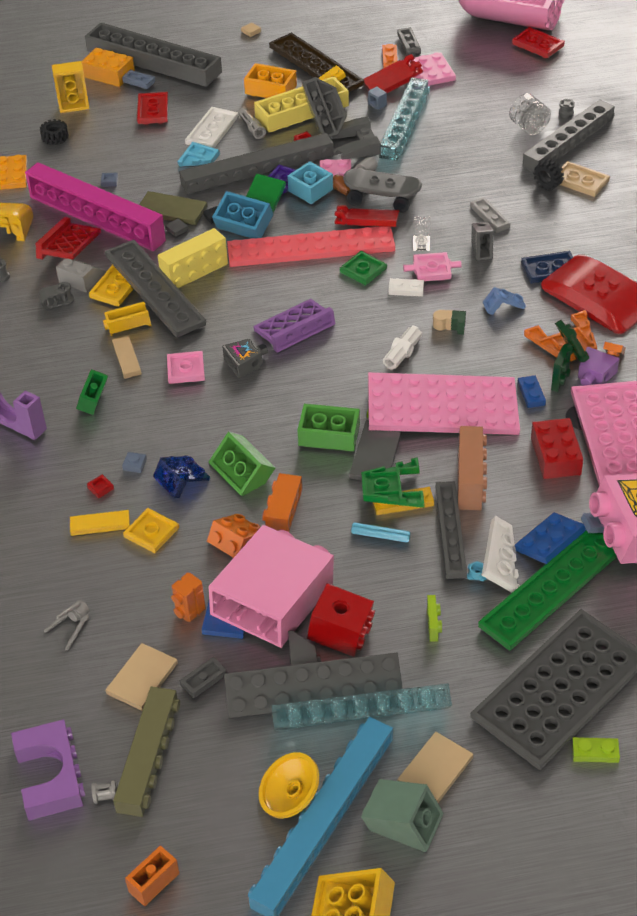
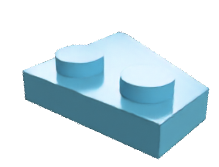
[177,142,220,167]

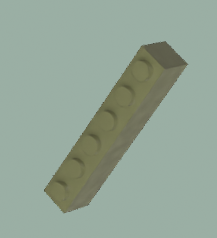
[113,686,180,817]

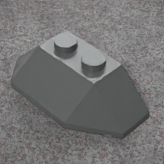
[302,77,347,138]

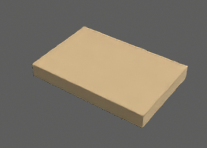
[560,161,610,197]
[106,643,178,711]
[397,731,473,803]

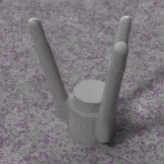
[44,600,90,650]

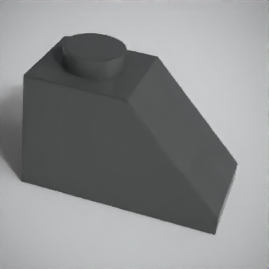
[288,631,321,665]

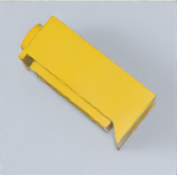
[103,302,152,336]

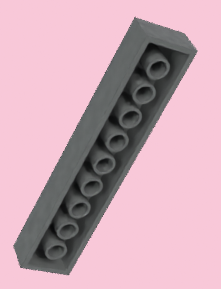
[85,23,222,87]

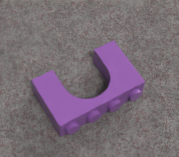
[0,390,47,440]
[11,719,85,821]

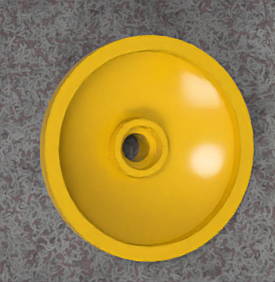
[259,752,319,819]

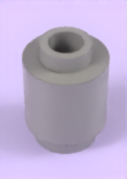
[355,157,377,171]

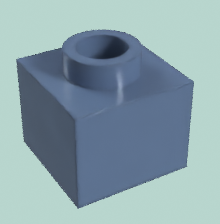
[368,87,387,110]

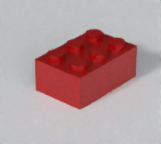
[531,418,583,479]

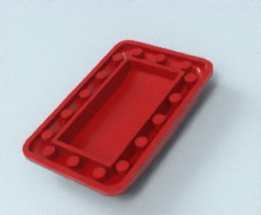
[541,254,637,334]

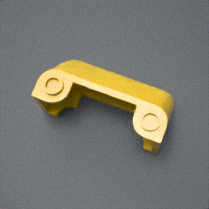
[0,203,34,241]

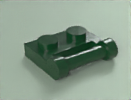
[555,320,589,363]
[551,344,573,392]

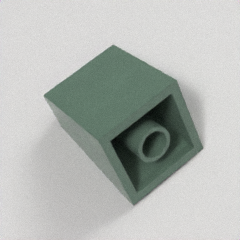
[361,779,444,852]

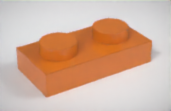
[603,342,626,357]

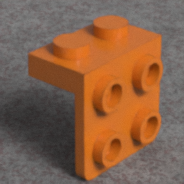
[207,514,260,558]

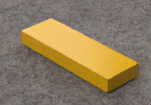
[70,510,130,536]

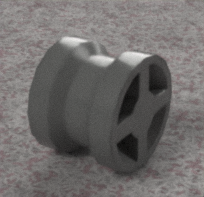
[559,99,575,118]

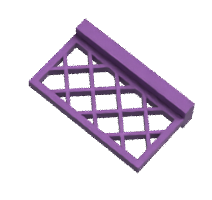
[253,299,335,353]

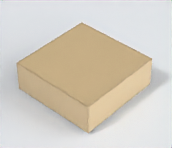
[241,22,261,37]

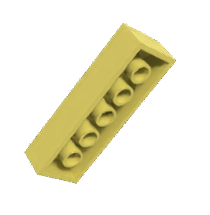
[254,76,349,133]

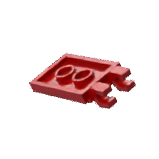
[364,54,423,93]
[334,205,399,227]

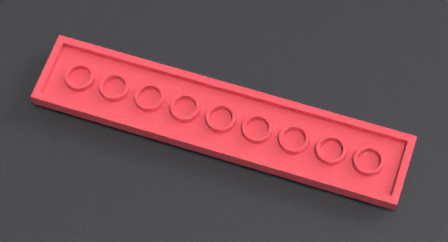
[227,226,395,267]

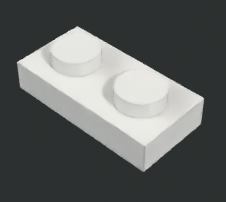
[388,278,424,296]

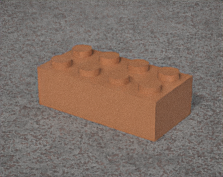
[458,426,487,511]

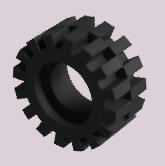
[40,119,69,145]
[533,159,564,191]

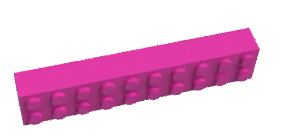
[25,162,166,251]

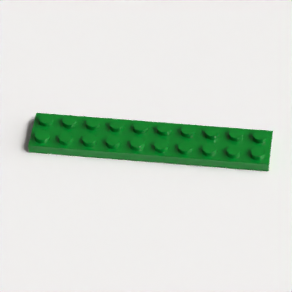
[478,530,617,651]

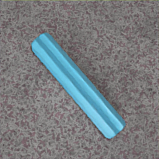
[351,522,410,543]

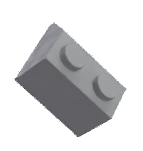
[56,258,106,293]

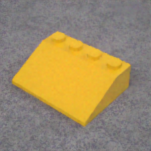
[311,868,395,916]

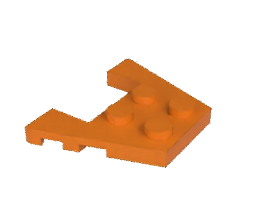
[524,310,597,361]

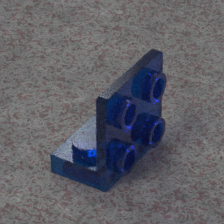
[153,455,210,498]

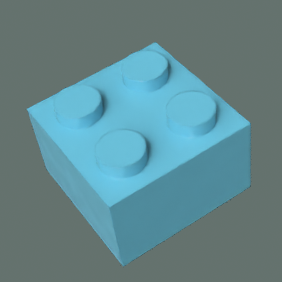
[287,161,333,204]

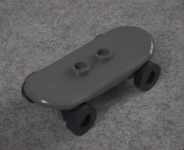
[343,168,422,213]

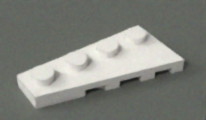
[482,516,520,593]

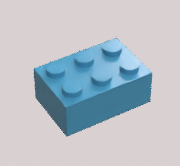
[212,191,274,238]

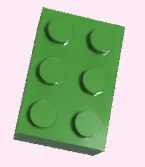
[297,403,360,451]

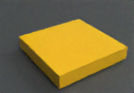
[123,508,179,553]

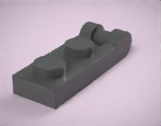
[397,27,421,56]

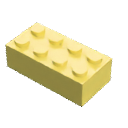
[158,228,228,288]

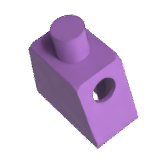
[578,347,620,386]

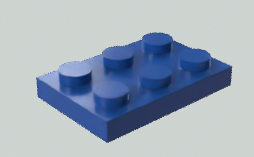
[515,512,586,564]

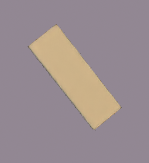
[112,336,142,379]

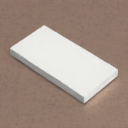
[185,107,239,148]

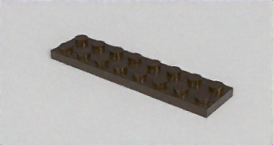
[269,32,364,92]

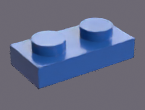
[518,375,546,408]

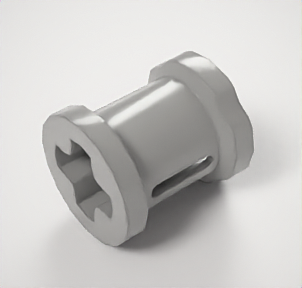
[92,780,117,804]

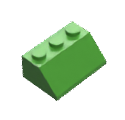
[208,431,275,496]

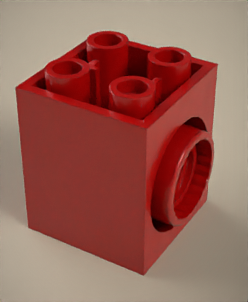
[307,583,376,657]

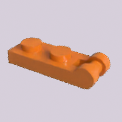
[382,44,398,68]

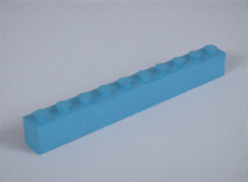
[248,716,393,916]

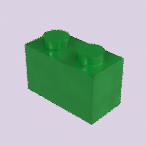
[76,369,108,415]

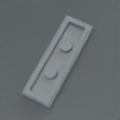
[470,197,511,233]

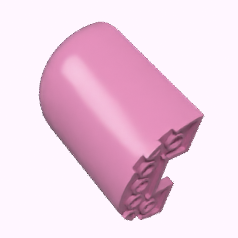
[458,0,565,30]

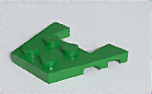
[361,457,425,508]

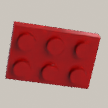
[512,27,565,59]
[137,92,168,125]

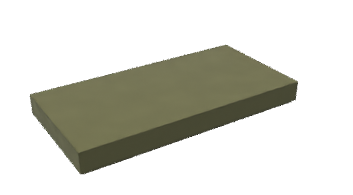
[139,191,208,226]

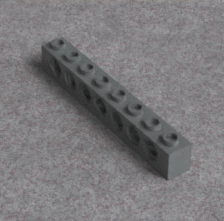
[522,99,615,172]

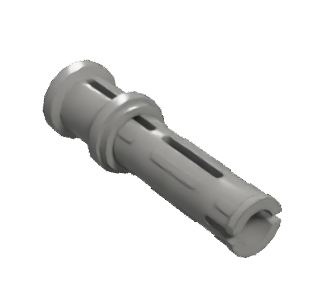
[238,107,266,139]

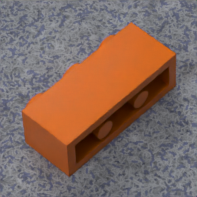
[262,473,303,532]

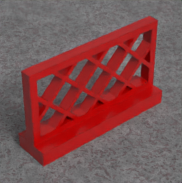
[35,217,101,260]

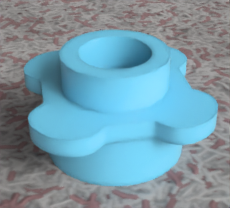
[467,561,487,581]

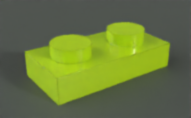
[427,595,442,642]
[572,737,620,763]

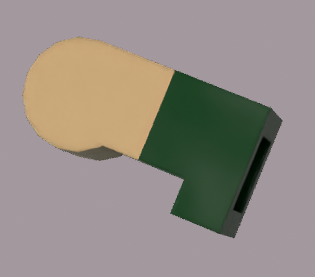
[433,310,466,335]

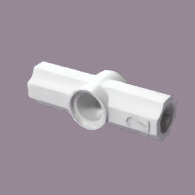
[383,325,422,370]

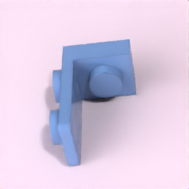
[483,287,526,315]

